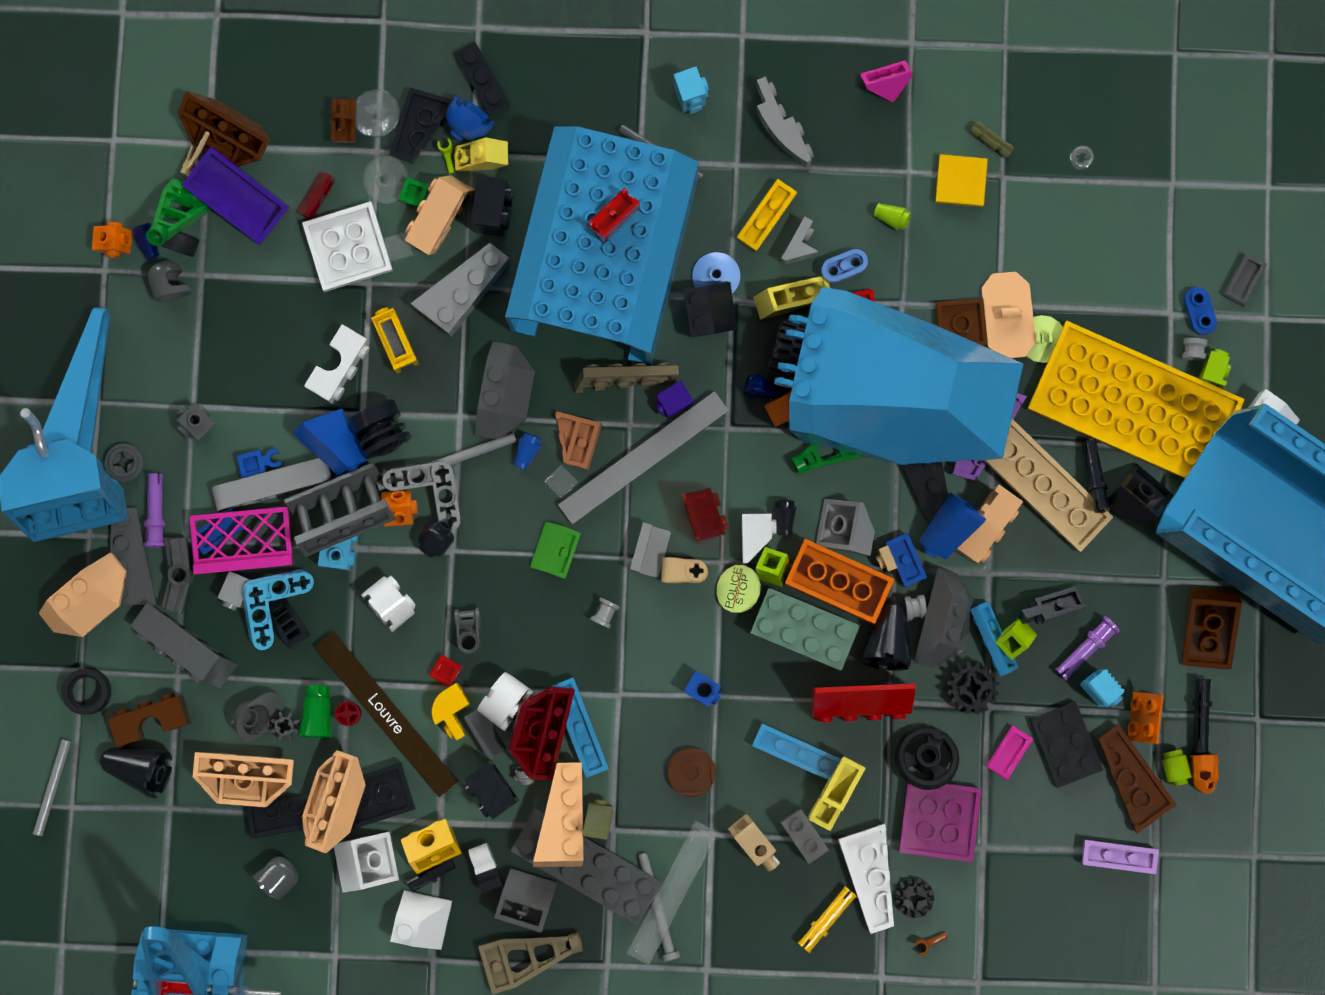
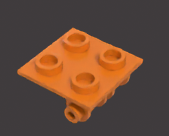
[1128,692,1164,744]

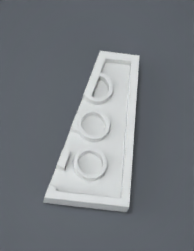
[838,823,894,934]

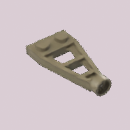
[478,932,583,995]

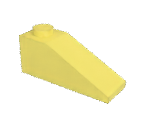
[753,276,830,320]

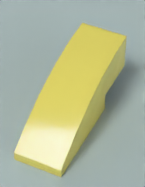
[808,756,866,831]

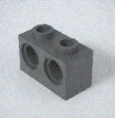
[779,808,829,864]

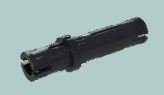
[1081,440,1110,513]
[1192,679,1212,753]

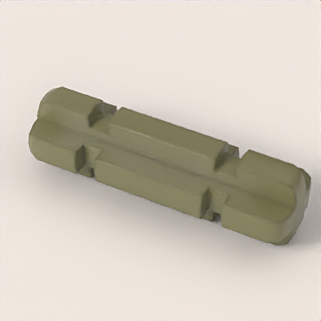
[970,121,1014,158]

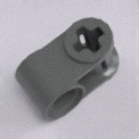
[454,607,481,655]

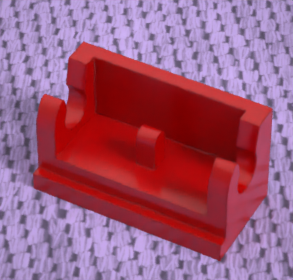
[586,188,640,243]

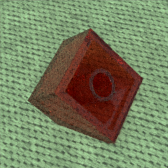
[682,488,729,545]

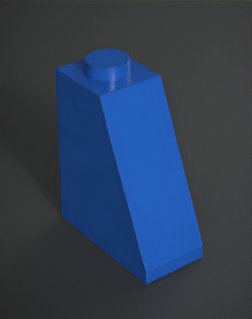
[293,409,368,476]
[919,492,986,560]

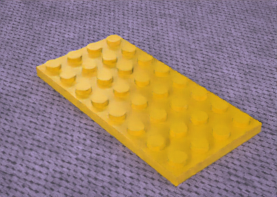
[1027,321,1245,479]

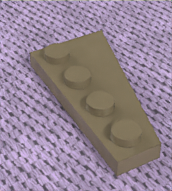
[574,363,679,393]

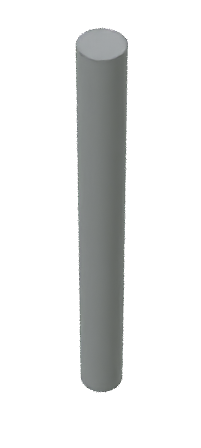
[33,739,71,836]

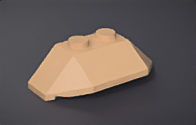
[39,552,127,637]
[302,750,365,853]
[193,752,294,807]

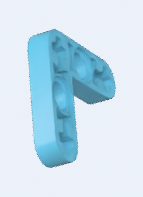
[242,569,314,650]

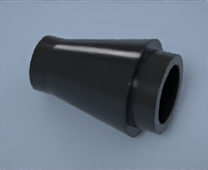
[773,500,797,535]

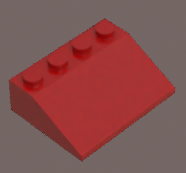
[811,684,916,722]

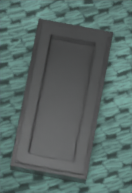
[1222,253,1267,307]

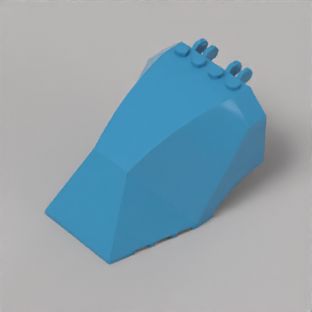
[774,287,1024,465]

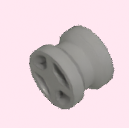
[1182,338,1208,361]
[903,595,927,621]

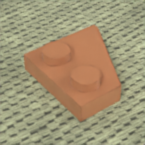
[555,411,602,471]

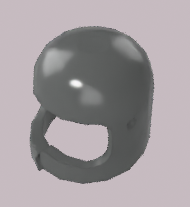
[148,261,191,302]
[251,856,299,901]

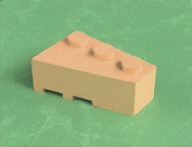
[405,175,475,255]
[955,485,1023,565]

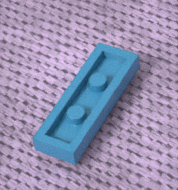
[970,601,1019,677]

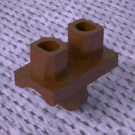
[331,98,357,143]

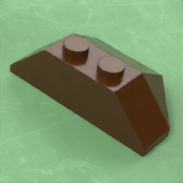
[177,91,271,166]

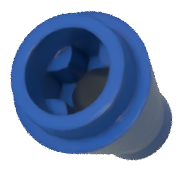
[514,432,542,470]

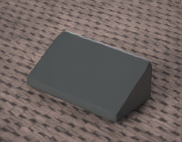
[464,710,506,759]

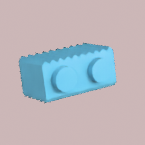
[1080,670,1124,707]

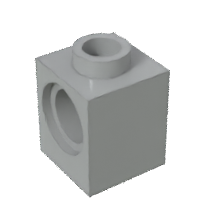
[217,571,254,611]

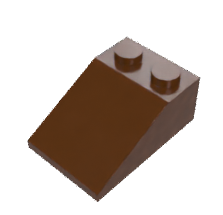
[1182,587,1242,670]

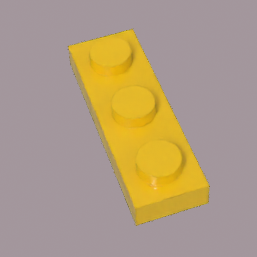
[737,179,797,252]

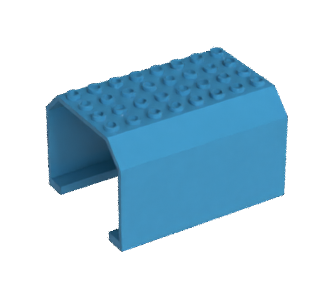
[505,126,699,366]
[1156,403,1325,644]

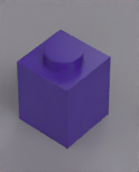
[655,381,694,419]

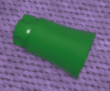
[298,685,332,739]

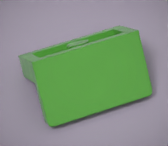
[530,522,581,579]

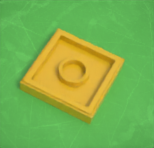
[935,154,988,207]

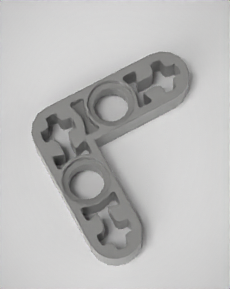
[382,461,460,531]

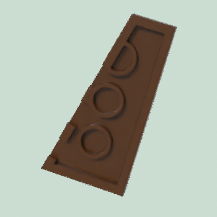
[1097,724,1177,834]

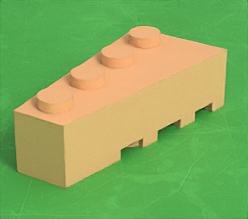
[533,763,583,867]

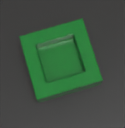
[398,177,429,208]

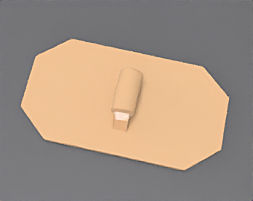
[981,272,1035,358]

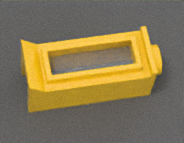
[371,307,419,374]

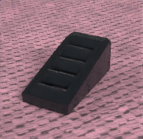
[269,598,311,649]

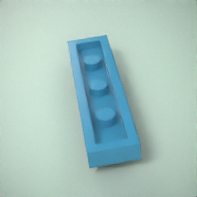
[552,677,609,778]
[752,724,841,780]

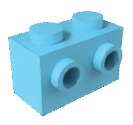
[674,67,709,114]
[318,518,359,571]

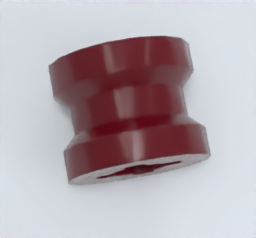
[335,702,362,726]

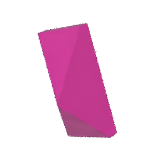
[860,61,913,103]

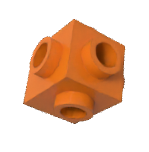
[92,222,132,258]
[381,490,418,527]

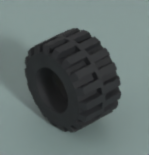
[766,320,806,381]

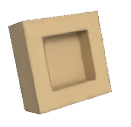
[875,545,897,573]

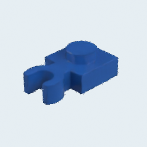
[237,449,283,479]

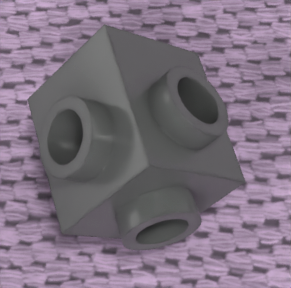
[175,403,215,443]

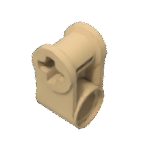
[661,557,708,583]

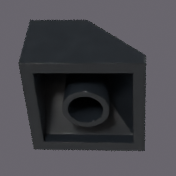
[1107,463,1173,521]

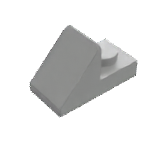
[780,217,818,265]

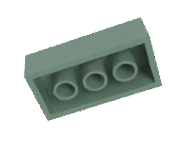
[750,588,860,671]

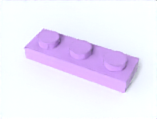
[1081,840,1159,874]

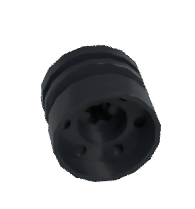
[348,400,412,459]

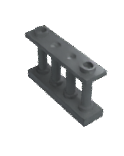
[284,462,396,557]

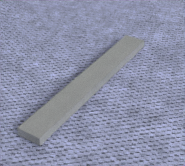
[558,391,729,525]

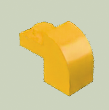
[432,683,471,741]

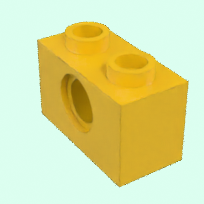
[401,819,461,874]

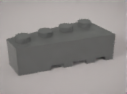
[130,603,238,688]

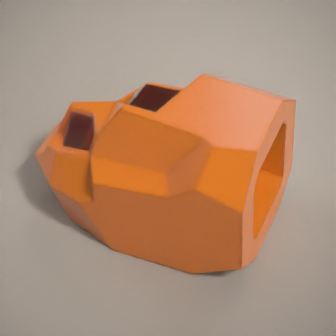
[1190,754,1219,794]

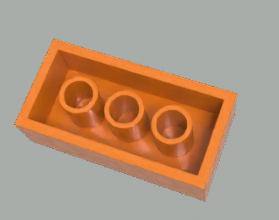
[784,539,895,625]

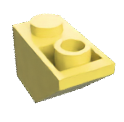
[454,138,508,171]

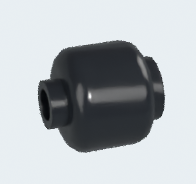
[418,521,454,558]

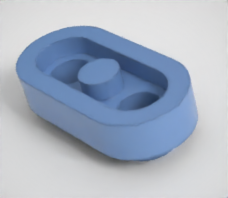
[821,249,868,284]

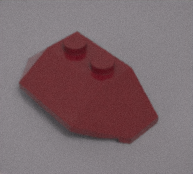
[508,686,575,781]

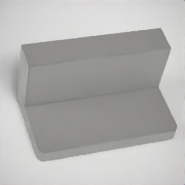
[630,522,671,578]

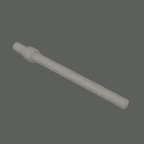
[377,433,517,490]

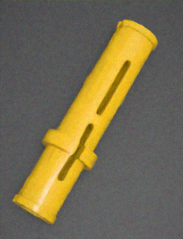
[798,886,857,953]

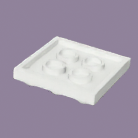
[302,201,393,292]

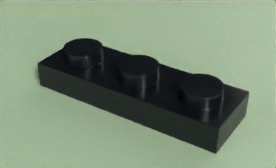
[454,42,510,116]

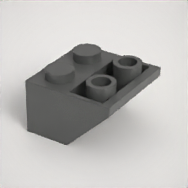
[494,868,558,933]

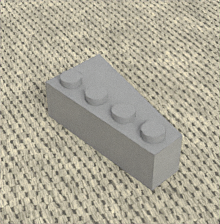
[411,243,511,337]

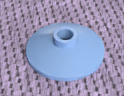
[692,252,740,294]

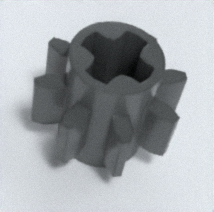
[271,712,301,741]

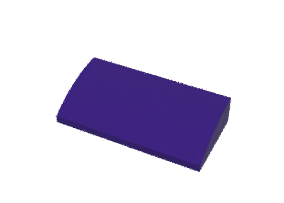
[181,146,290,245]

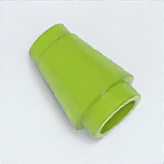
[874,203,911,231]

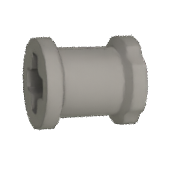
[590,597,620,628]

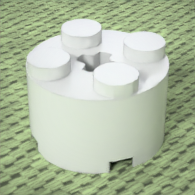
[361,575,416,632]
[477,672,533,731]

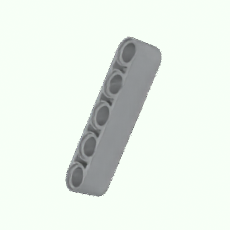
[211,458,332,512]

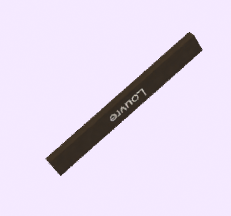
[315,632,459,797]

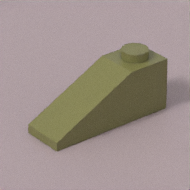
[582,799,614,840]

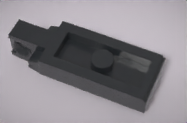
[1018,586,1087,625]

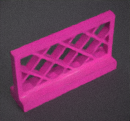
[190,507,295,574]

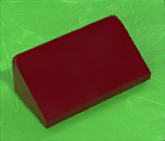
[296,172,335,220]

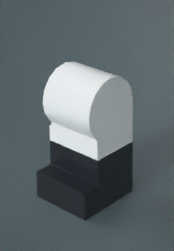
[468,843,504,893]

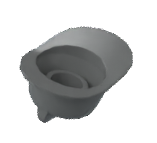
[231,692,285,742]

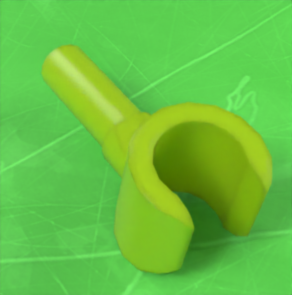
[437,139,455,174]

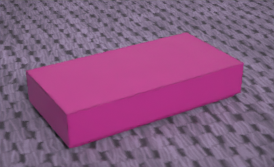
[986,725,1033,780]

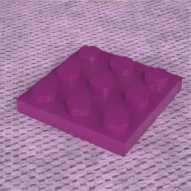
[898,783,982,862]

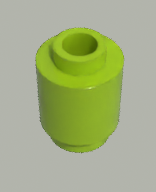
[1162,749,1192,787]

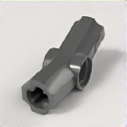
[161,538,194,614]

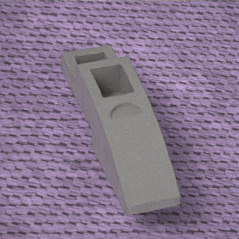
[756,76,814,167]

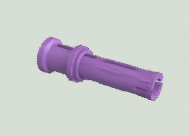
[143,474,166,548]
[1055,616,1120,681]

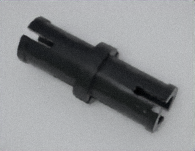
[405,859,456,893]

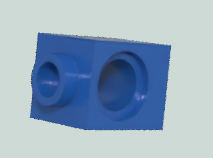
[684,671,723,707]

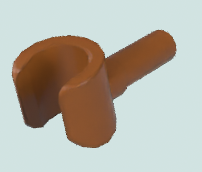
[914,932,948,955]

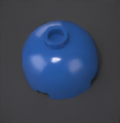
[446,95,495,141]

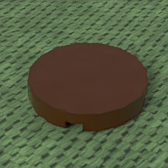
[667,748,716,797]

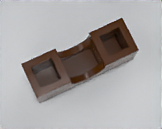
[108,693,192,747]

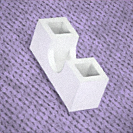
[304,324,370,404]

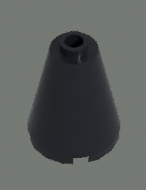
[862,601,911,671]
[100,748,172,799]

